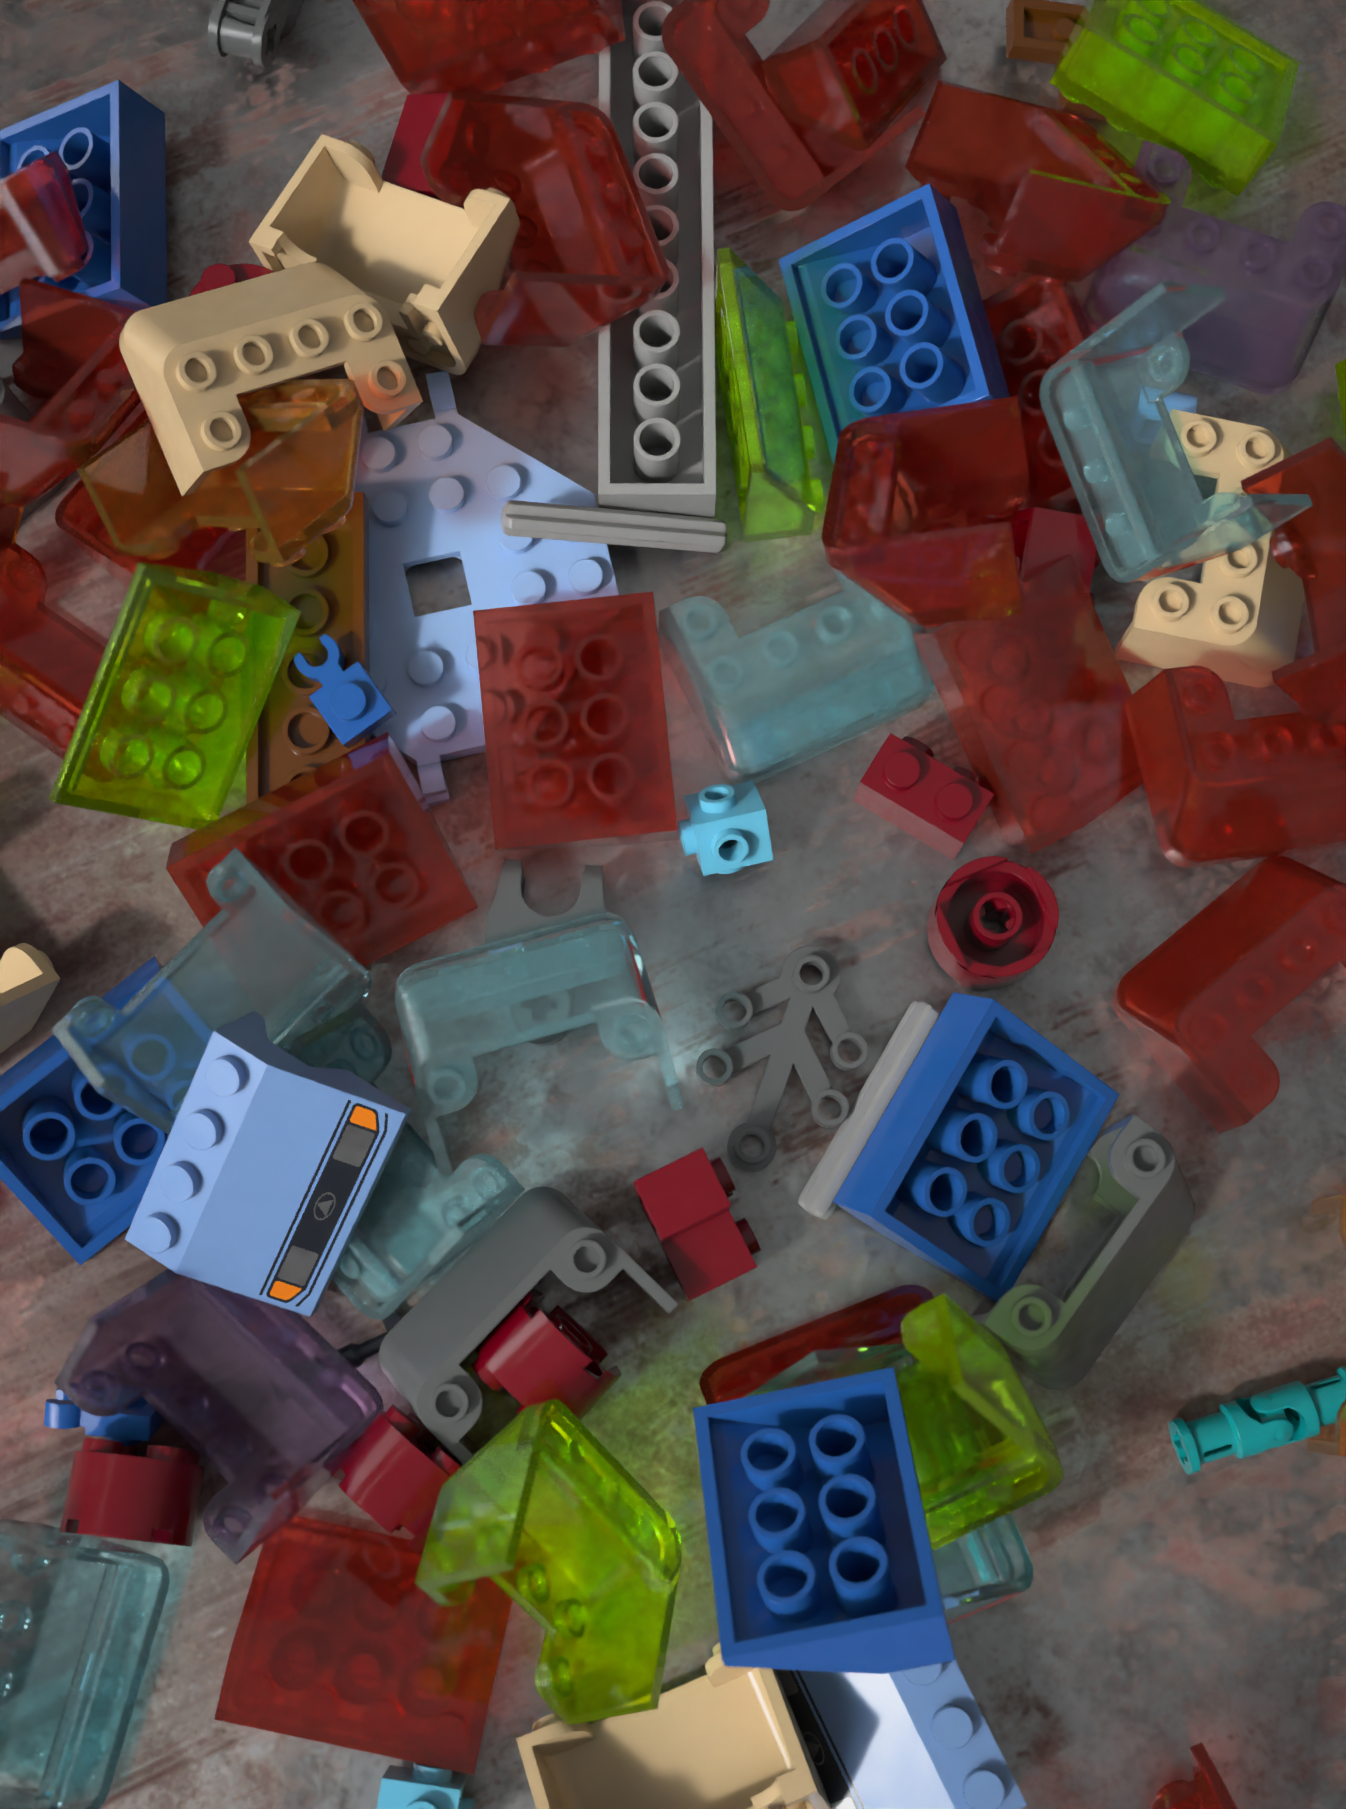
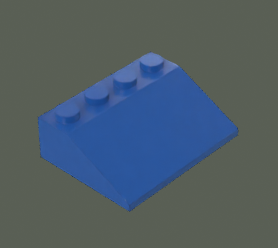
[0,80,167,340]
[778,183,1015,468]
[0,956,215,1265]
[833,992,1120,1303]
[693,1367,956,1674]

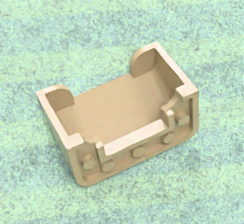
[249,134,520,375]
[516,1642,831,1809]

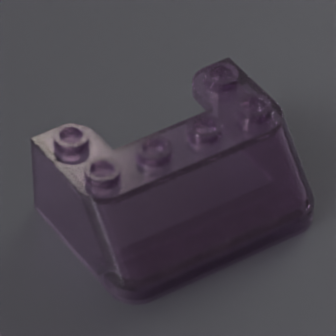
[1081,140,1346,395]
[54,1268,384,1565]

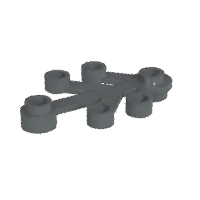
[696,946,868,1173]

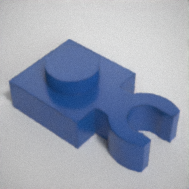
[294,634,397,749]
[44,1387,167,1446]

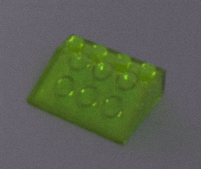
[1049,0,1300,197]
[714,247,823,543]
[49,562,301,833]

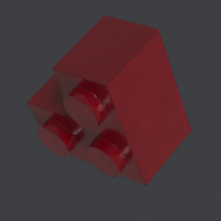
[633,1147,761,1302]

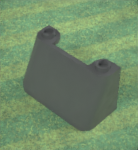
[961,1114,1195,1390]

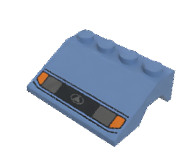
[125,1011,412,1317]
[776,1661,1027,1809]

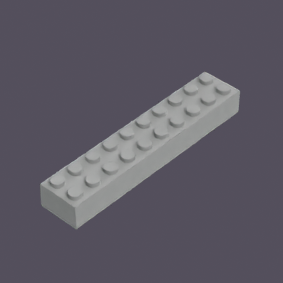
[598,0,716,518]

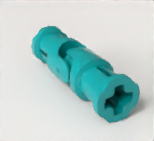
[1168,1366,1346,1475]

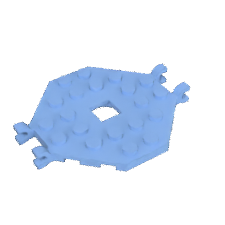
[306,371,621,807]

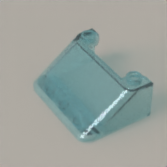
[51,847,372,1134]

